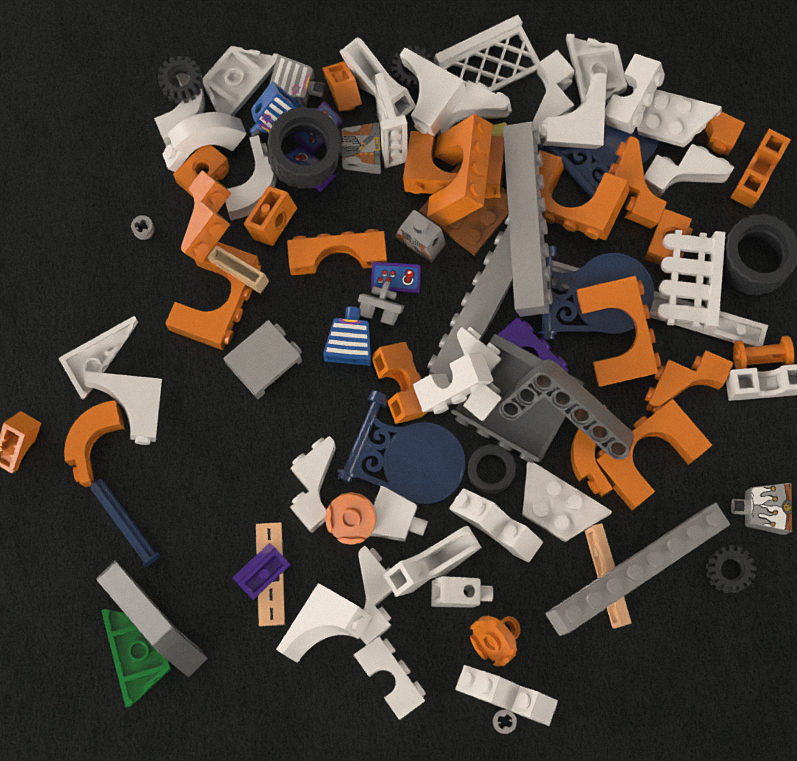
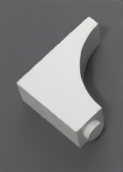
[400,48,467,136]
[539,72,607,149]
[85,371,162,445]
[276,583,372,663]

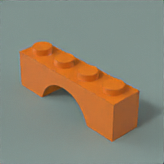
[287,229,387,275]

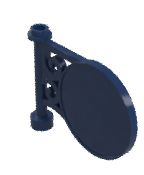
[537,102,659,198]
[537,246,654,340]
[337,390,465,505]

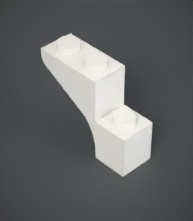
[340,37,416,117]
[532,50,575,130]
[437,81,512,135]
[644,144,734,198]
[457,327,503,421]
[291,436,336,533]
[449,488,543,563]
[383,526,481,597]
[358,546,393,645]
[455,665,558,726]

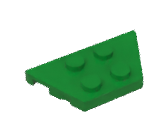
[101,609,172,707]

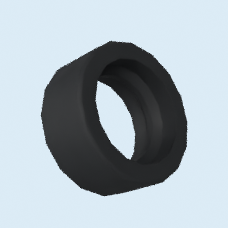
[468,444,516,494]

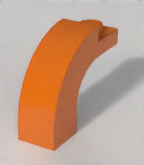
[64,400,125,487]
[571,405,613,498]

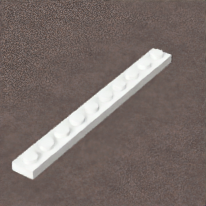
[552,260,768,347]

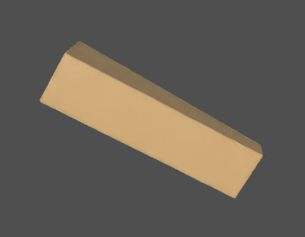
[208,245,269,294]

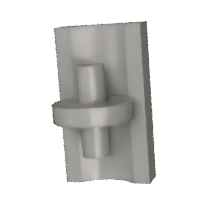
[358,282,404,325]

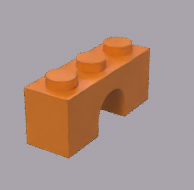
[731,129,791,209]
[371,342,427,424]

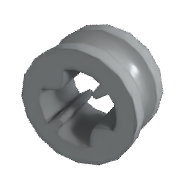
[131,215,155,240]
[493,710,517,734]

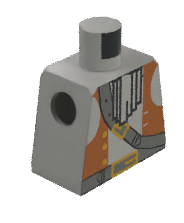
[340,122,381,174]
[395,210,446,263]

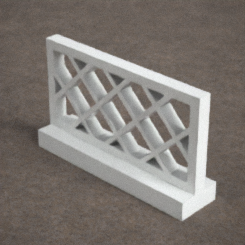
[434,15,540,92]
[375,73,407,168]

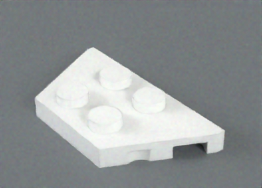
[566,34,627,104]
[202,46,278,116]
[633,87,722,147]
[522,462,612,542]

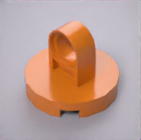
[325,492,377,545]
[470,616,520,666]

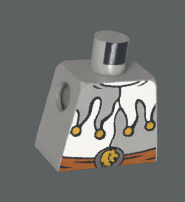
[731,483,792,535]

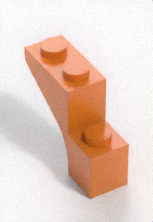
[608,136,666,229]
[181,170,231,263]
[644,351,733,411]

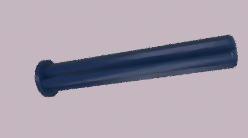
[90,479,161,567]

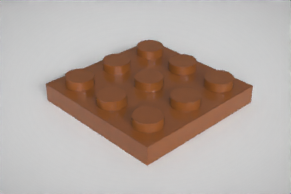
[419,161,509,256]

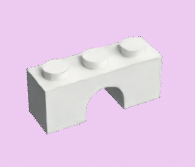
[605,54,665,134]
[413,353,494,414]
[726,365,797,401]
[354,637,426,720]

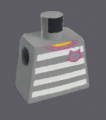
[270,55,325,107]

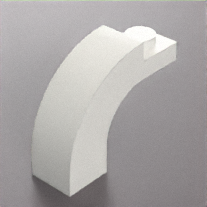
[155,73,205,147]
[163,112,246,172]
[226,135,277,220]

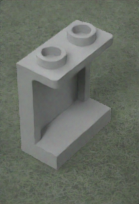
[223,320,302,399]

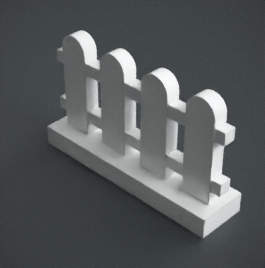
[657,230,725,333]

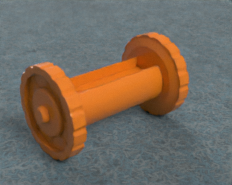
[733,336,794,370]

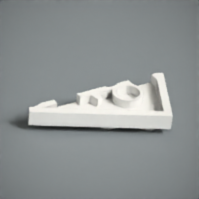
[59,316,138,400]

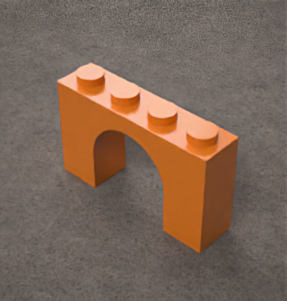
[427,113,493,227]
[403,131,505,198]
[539,150,630,240]
[166,242,261,350]
[576,276,661,387]
[595,399,712,510]

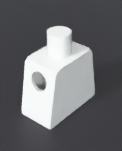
[370,486,428,541]
[431,576,493,607]

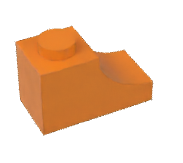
[323,61,362,111]
[704,112,745,156]
[0,411,41,473]

